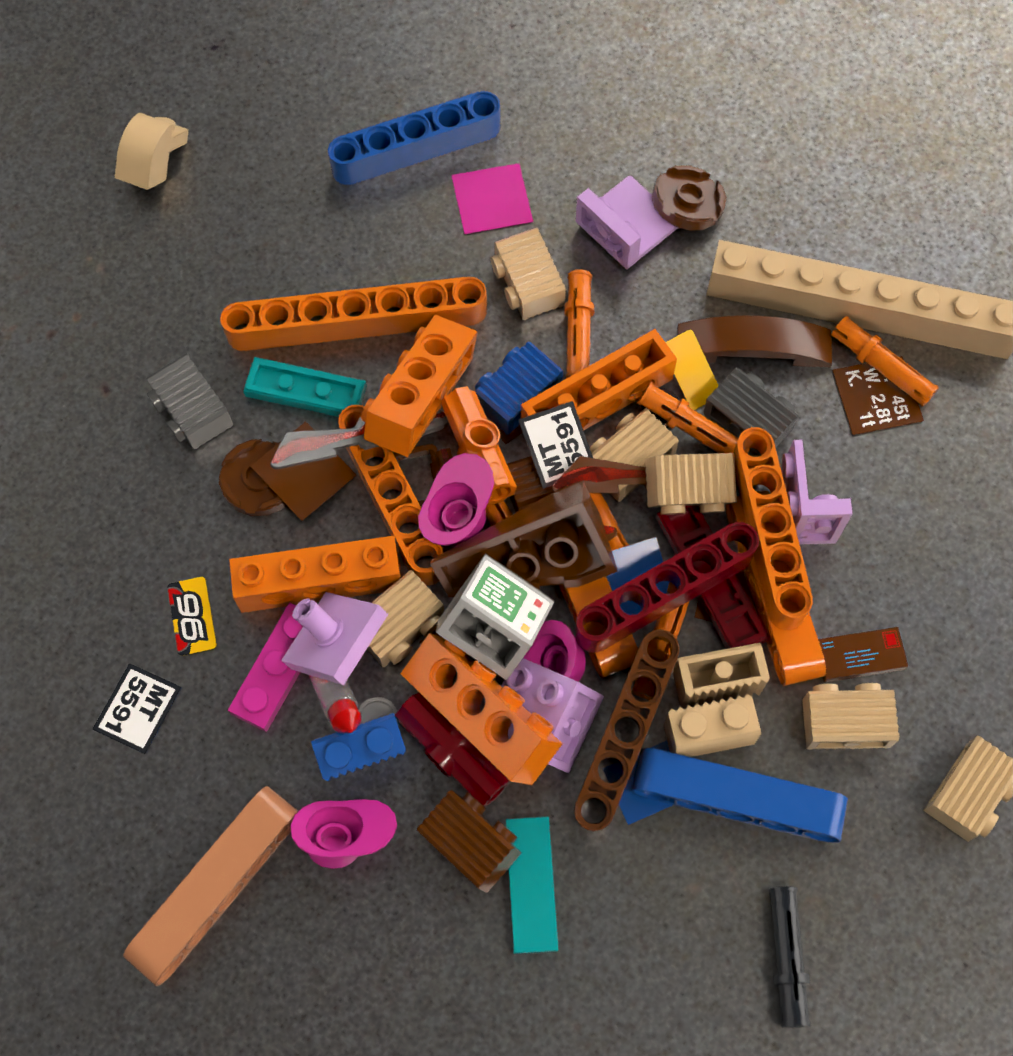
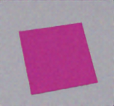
[451,163,533,234]

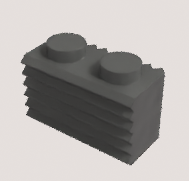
[146,353,233,449]
[703,367,799,457]

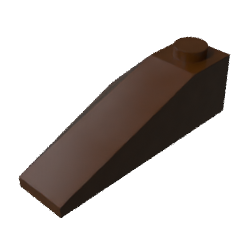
[430,481,617,597]

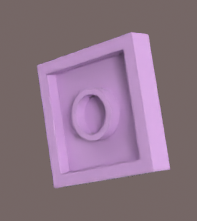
[281,592,388,686]

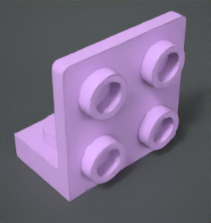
[576,176,679,270]
[781,440,852,544]
[502,658,604,774]

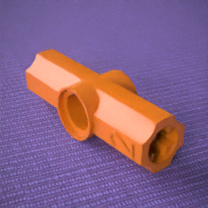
[441,386,517,505]

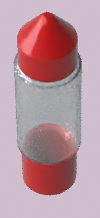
[310,675,362,733]

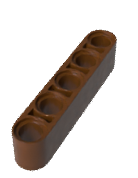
[574,629,680,831]

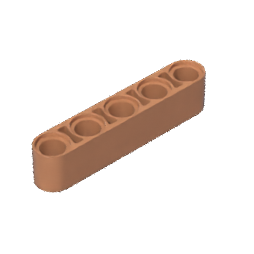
[123,786,298,986]

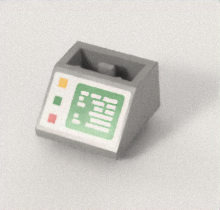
[436,553,554,680]

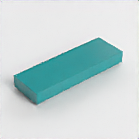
[243,357,367,417]
[506,817,559,955]

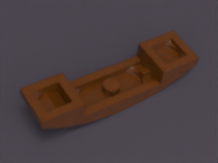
[677,316,832,368]

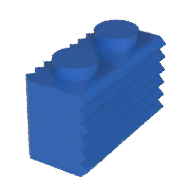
[475,341,563,435]
[311,713,406,781]

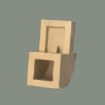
[115,113,189,190]

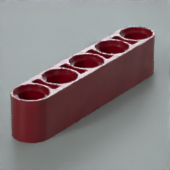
[575,522,759,653]

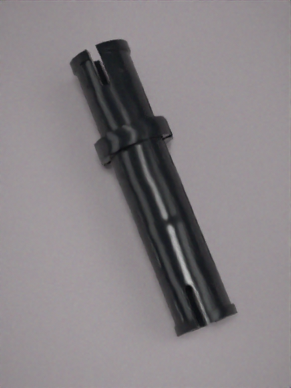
[769,886,811,1028]

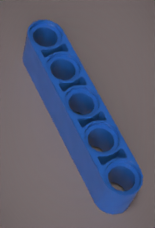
[328,91,501,185]
[632,748,848,843]

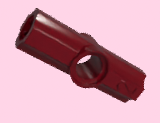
[395,692,509,807]

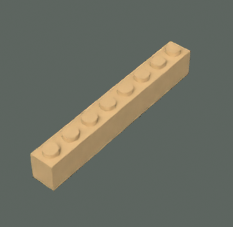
[706,240,1013,359]

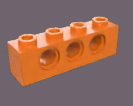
[361,314,478,457]
[521,329,677,431]
[229,535,401,613]
[400,633,563,785]

